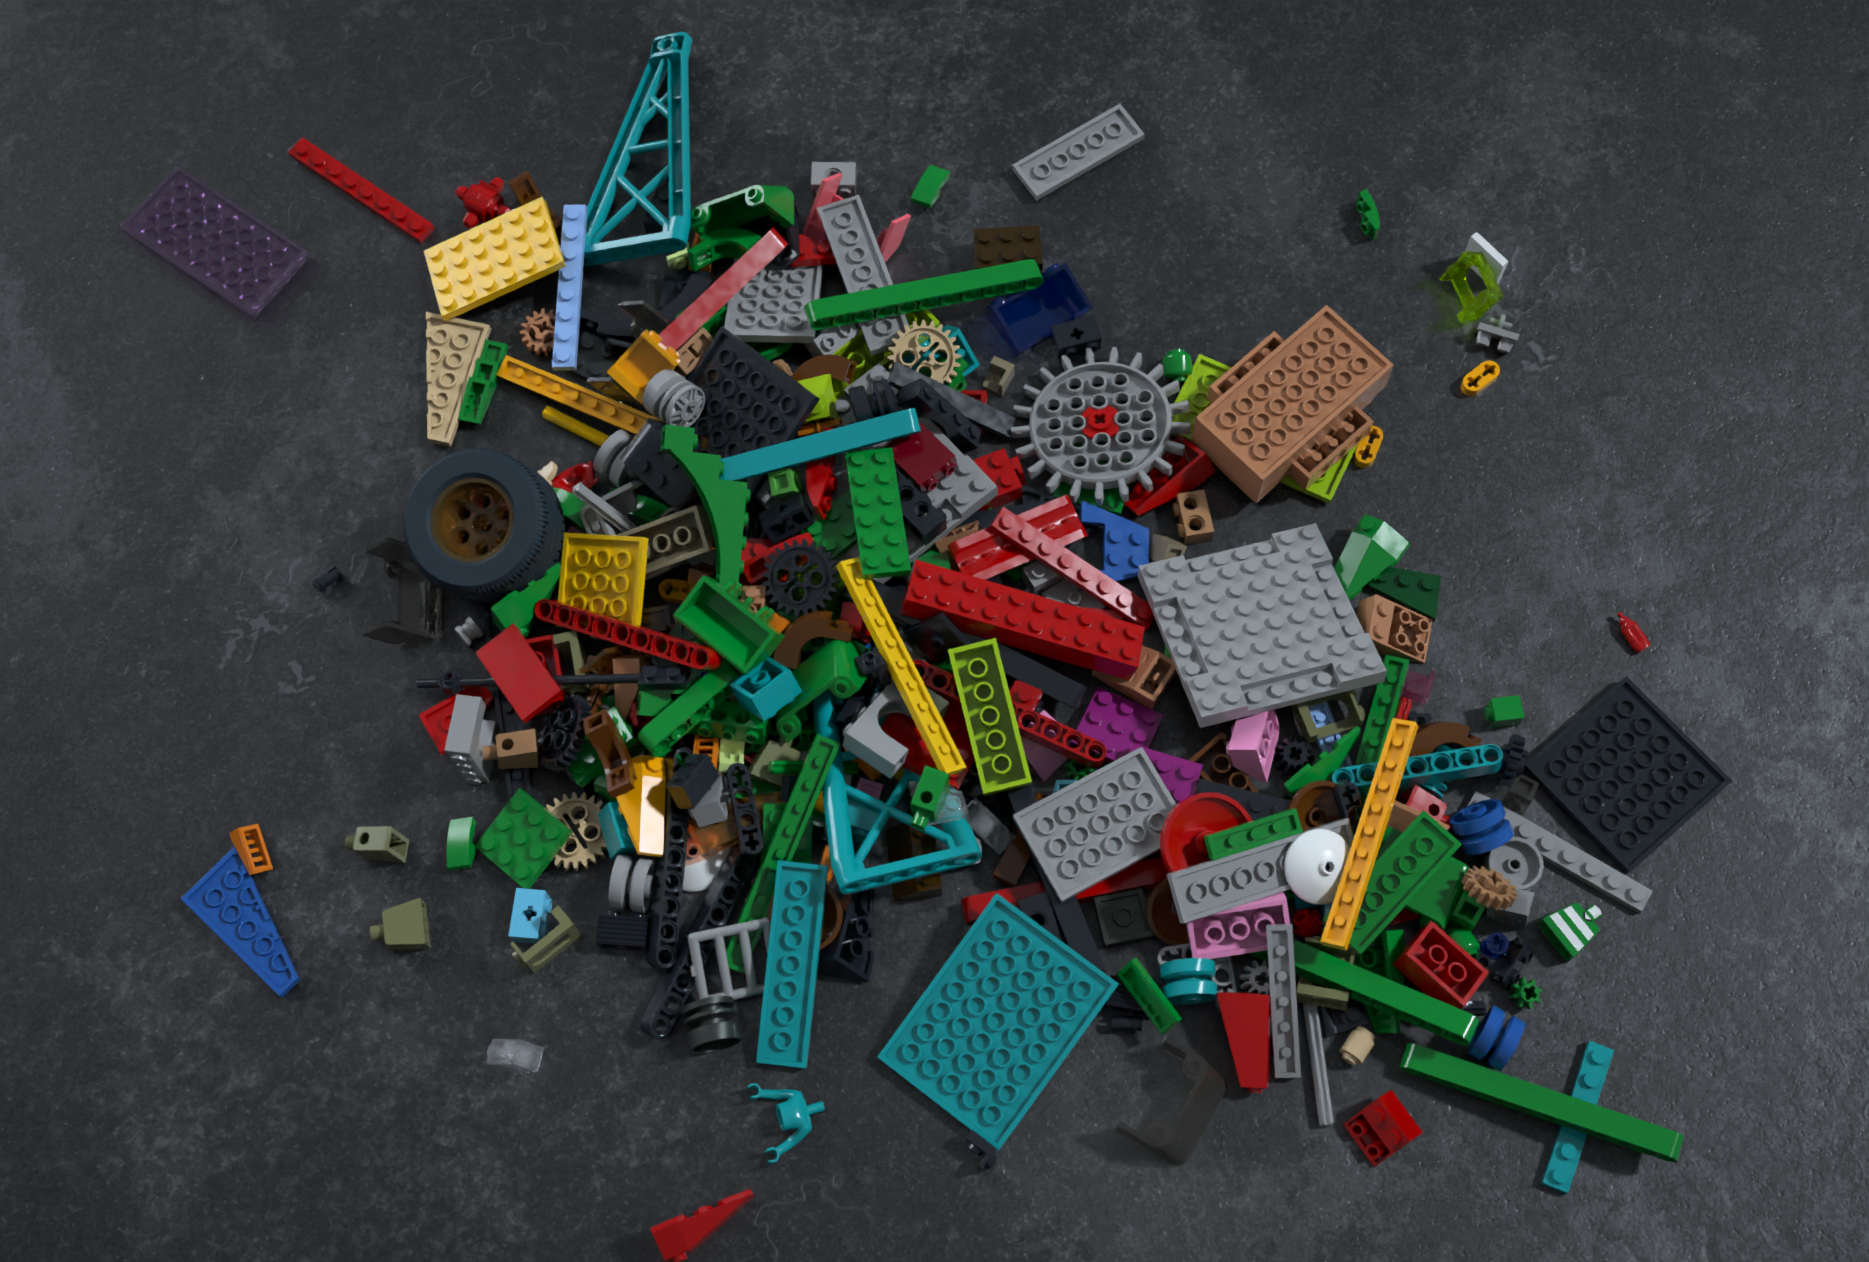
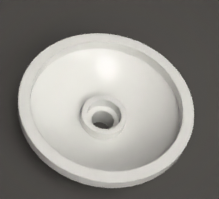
[666,821,731,893]
[1284,829,1350,905]

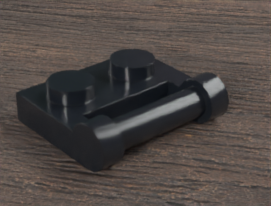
[1317,985,1369,1037]

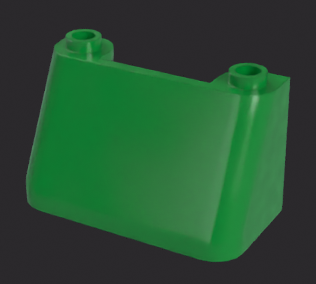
[690,185,794,235]
[776,639,869,743]
[1375,826,1469,930]

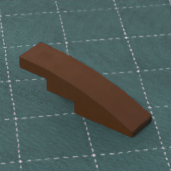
[993,792,1047,887]

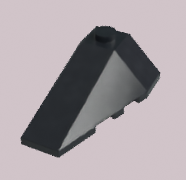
[748,200,800,269]
[818,888,875,982]

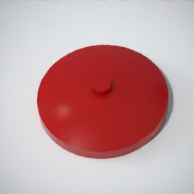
[1160,793,1252,873]

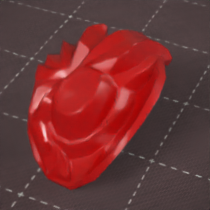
[552,460,599,493]

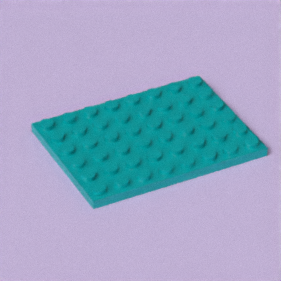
[878,893,1119,1151]

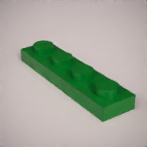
[1203,808,1303,860]

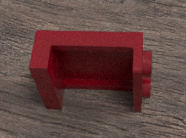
[885,420,957,493]

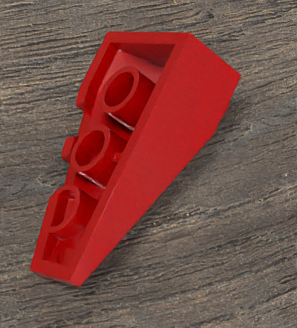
[1124,434,1215,516]
[650,1189,755,1262]

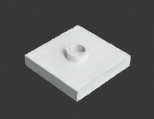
[1462,232,1508,288]

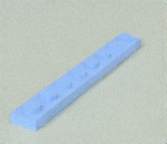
[552,205,587,371]

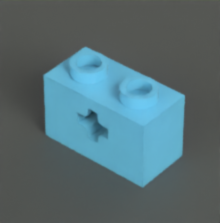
[508,888,552,944]

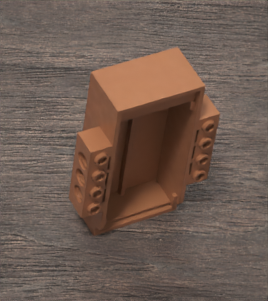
[1191,305,1394,503]

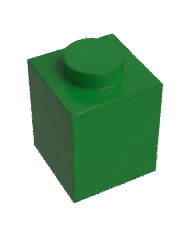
[1484,695,1525,729]

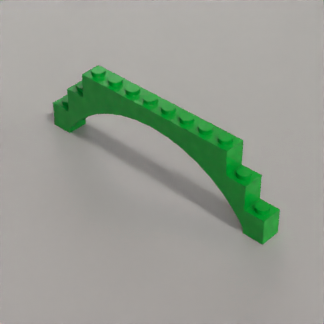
[636,425,750,717]

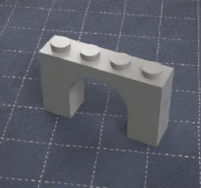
[842,677,949,779]
[444,694,499,785]

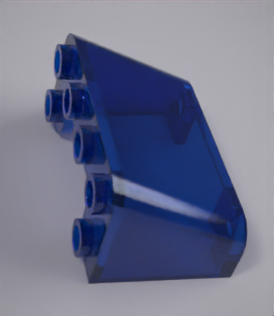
[984,262,1093,356]

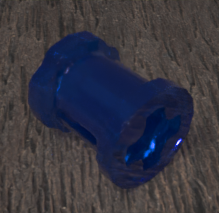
[1481,932,1509,960]

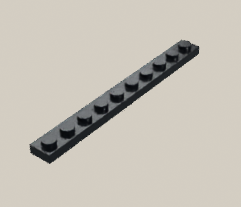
[481,602,534,801]

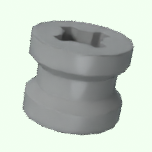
[454,617,484,647]

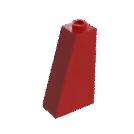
[1217,992,1271,1093]

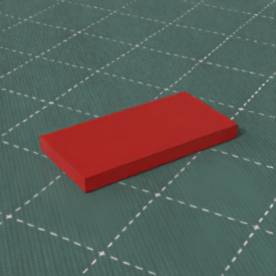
[475,623,564,723]

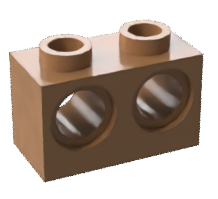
[673,327,714,376]
[1172,490,1214,545]

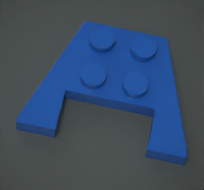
[1078,501,1149,591]

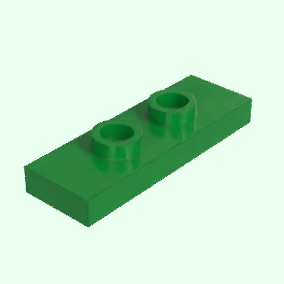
[1117,958,1182,1035]

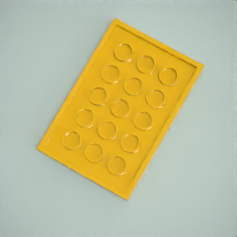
[424,197,566,321]

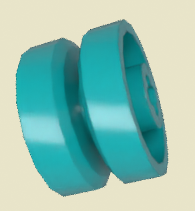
[1159,958,1218,1005]

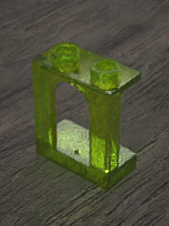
[1439,251,1504,323]

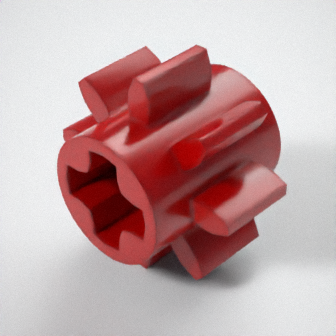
[1292,908,1324,938]

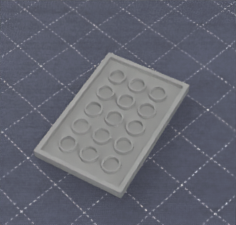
[724,258,823,343]
[1012,747,1176,903]

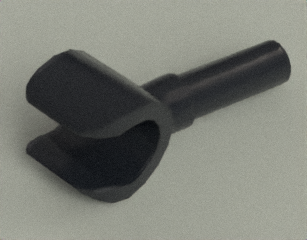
[960,763,980,788]
[1474,935,1491,968]

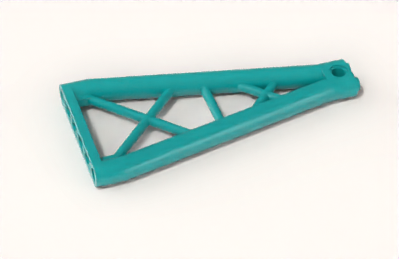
[583,32,693,267]
[803,637,982,894]

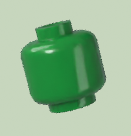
[1162,349,1193,384]
[1446,927,1480,959]

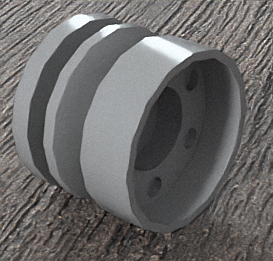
[642,369,705,427]

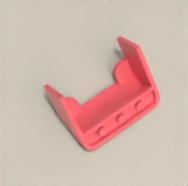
[803,173,911,263]

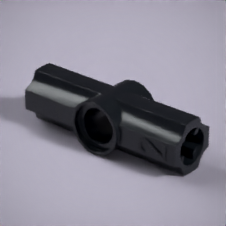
[833,674,879,731]

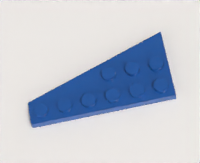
[180,846,300,998]

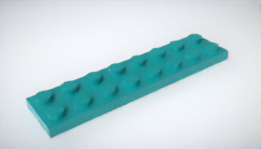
[756,860,828,1068]

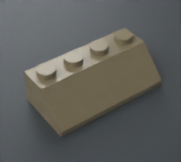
[615,505,714,575]

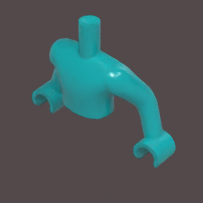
[745,1083,825,1165]

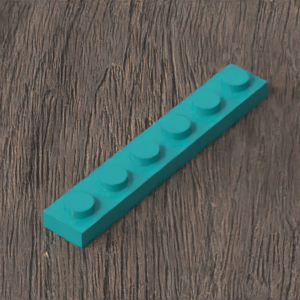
[1541,1041,1614,1195]

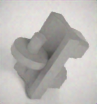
[1476,314,1520,354]

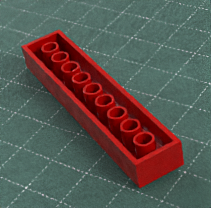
[900,559,1145,680]

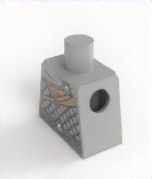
[1486,888,1534,929]

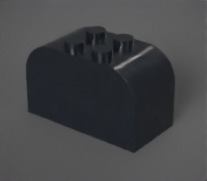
[620,418,704,511]

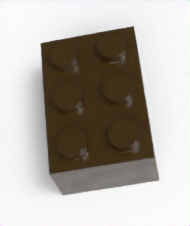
[973,225,1043,274]

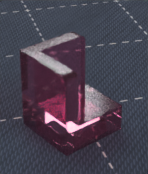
[1402,670,1436,704]

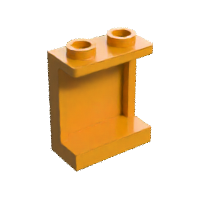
[607,329,680,404]

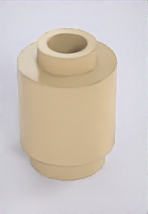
[1340,1026,1375,1066]

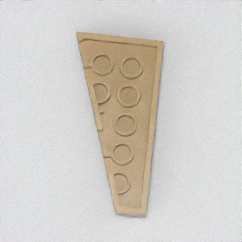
[426,312,491,447]

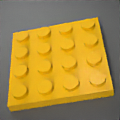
[555,533,649,630]

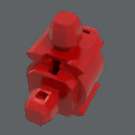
[455,177,512,229]

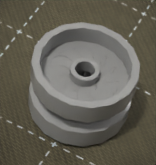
[593,429,639,488]
[1482,837,1544,891]
[608,854,655,913]

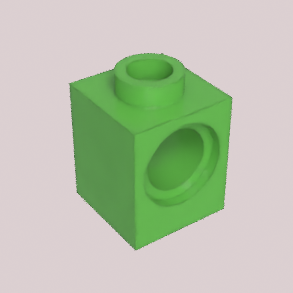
[768,468,804,500]

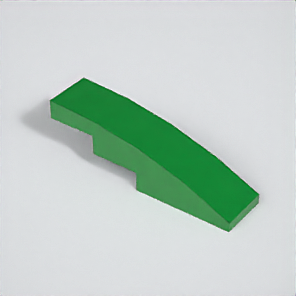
[458,340,509,425]

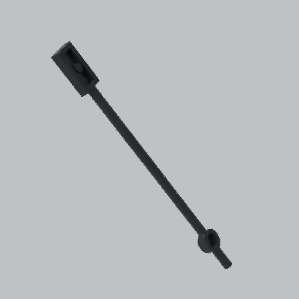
[417,665,691,695]

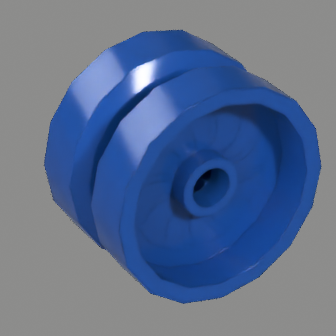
[1449,799,1514,855]
[1467,1005,1526,1072]

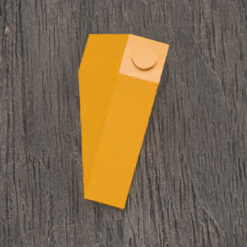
[616,755,666,857]

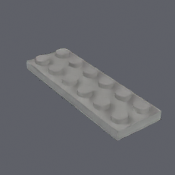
[1012,104,1145,201]

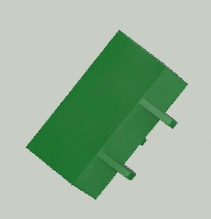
[673,575,785,675]

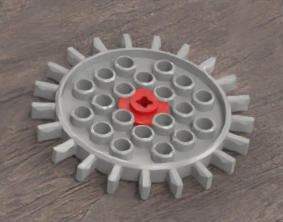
[1011,347,1190,506]

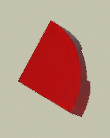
[1010,456,1026,486]

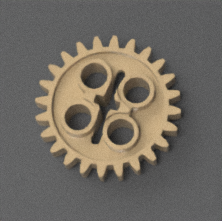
[887,320,962,384]
[546,792,608,871]

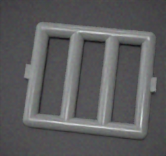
[688,918,770,1000]

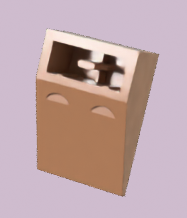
[1356,594,1433,664]
[1091,646,1177,710]

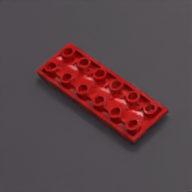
[947,495,1088,580]

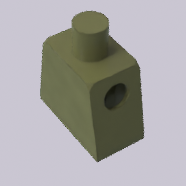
[748,734,801,788]
[345,826,409,863]
[370,898,431,950]

